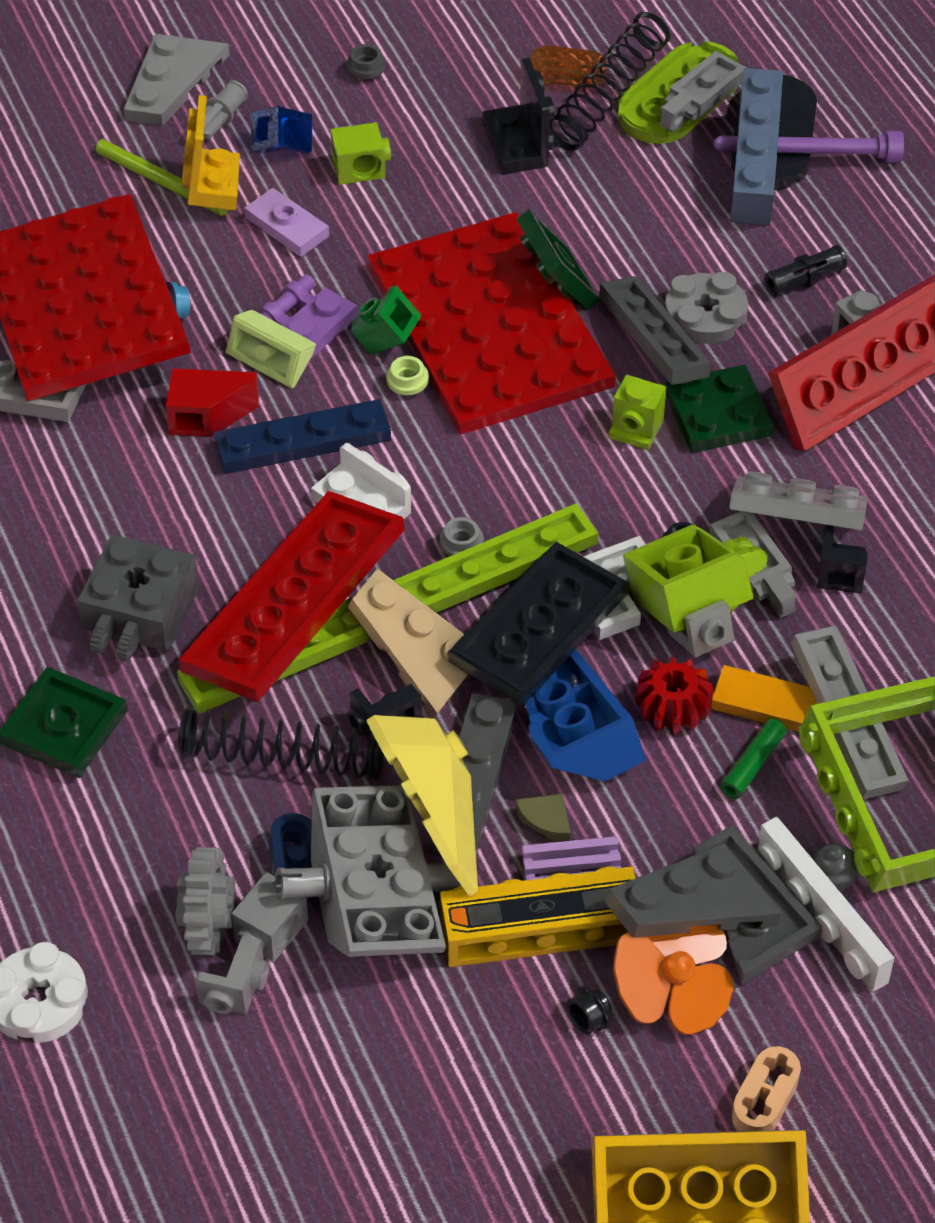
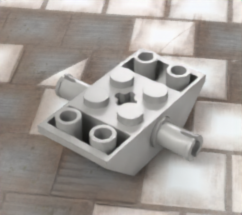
[275,785,461,957]

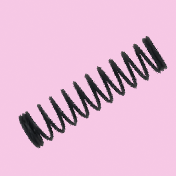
[549,12,671,150]
[178,707,384,781]

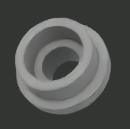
[440,517,484,556]

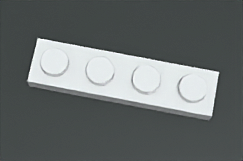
[757,817,894,992]

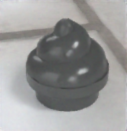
[812,843,859,891]

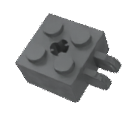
[77,534,199,661]

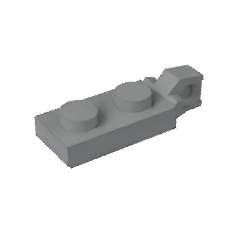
[659,51,747,132]
[709,511,796,618]

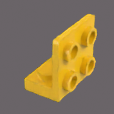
[181,95,240,210]

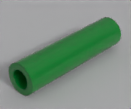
[720,718,787,799]

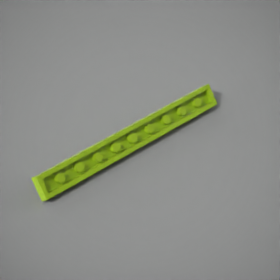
[177,503,599,714]

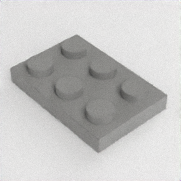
[729,471,868,530]

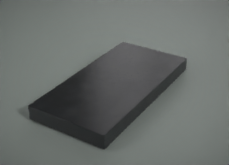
[448,541,630,706]

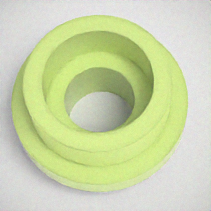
[386,356,429,395]

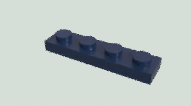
[214,399,391,474]

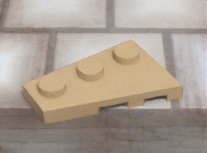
[348,569,468,719]

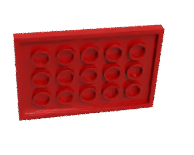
[0,194,191,402]
[367,212,616,435]

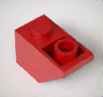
[166,368,260,437]

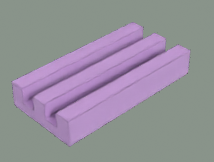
[522,836,621,880]

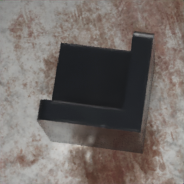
[817,524,868,594]

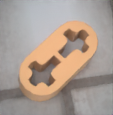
[732,1046,801,1132]

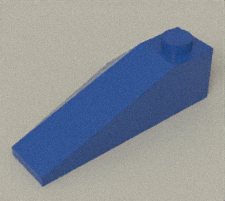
[526,649,646,781]

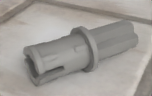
[203,80,248,141]

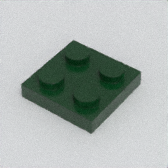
[516,209,601,310]
[665,364,774,454]
[0,666,128,778]

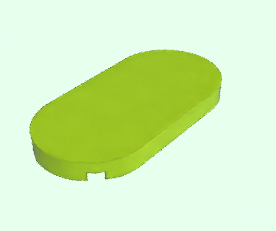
[618,41,739,144]

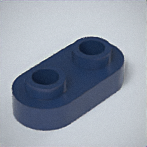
[268,813,316,903]

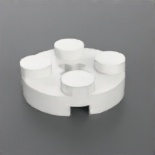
[0,942,88,1043]

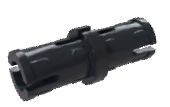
[764,245,848,297]

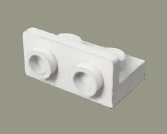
[311,443,411,519]

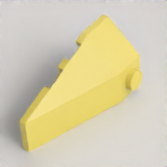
[366,715,478,896]

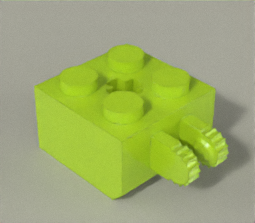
[623,524,768,633]

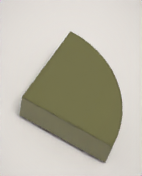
[516,794,571,842]

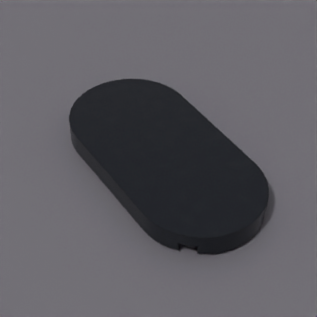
[730,75,817,190]

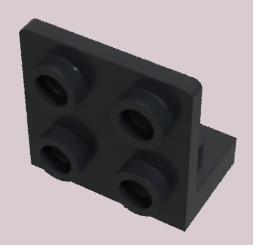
[482,57,555,175]

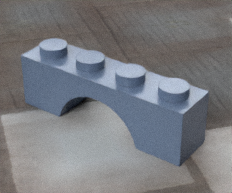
[730,68,783,225]

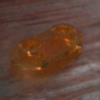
[530,45,607,88]

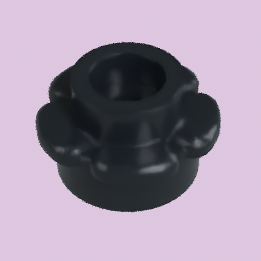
[566,986,612,1035]

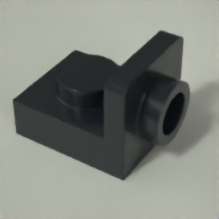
[347,684,422,741]

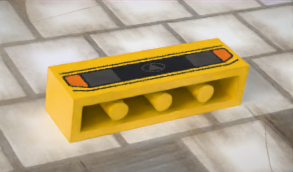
[440,866,636,967]

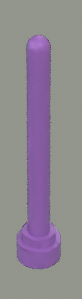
[714,131,904,163]

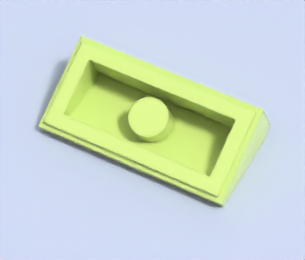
[225,310,316,388]

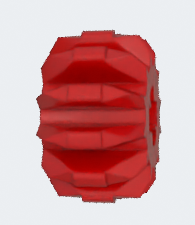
[634,654,714,736]

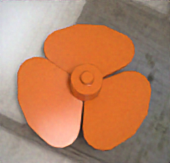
[613,925,734,1035]

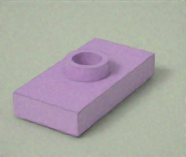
[244,188,329,257]

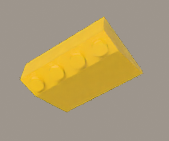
[591,1130,810,1223]

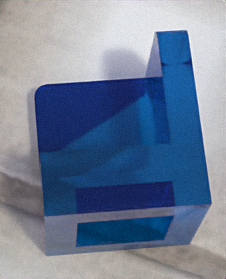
[251,106,313,154]

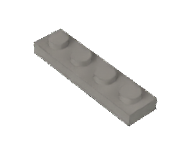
[791,626,909,800]

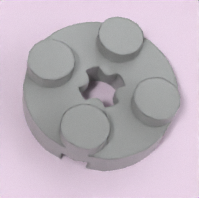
[665,272,748,344]

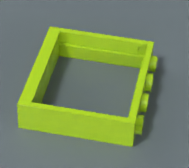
[799,676,935,893]

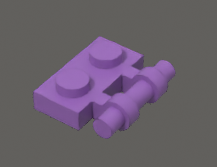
[258,274,358,361]

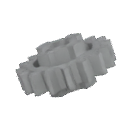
[175,847,236,955]

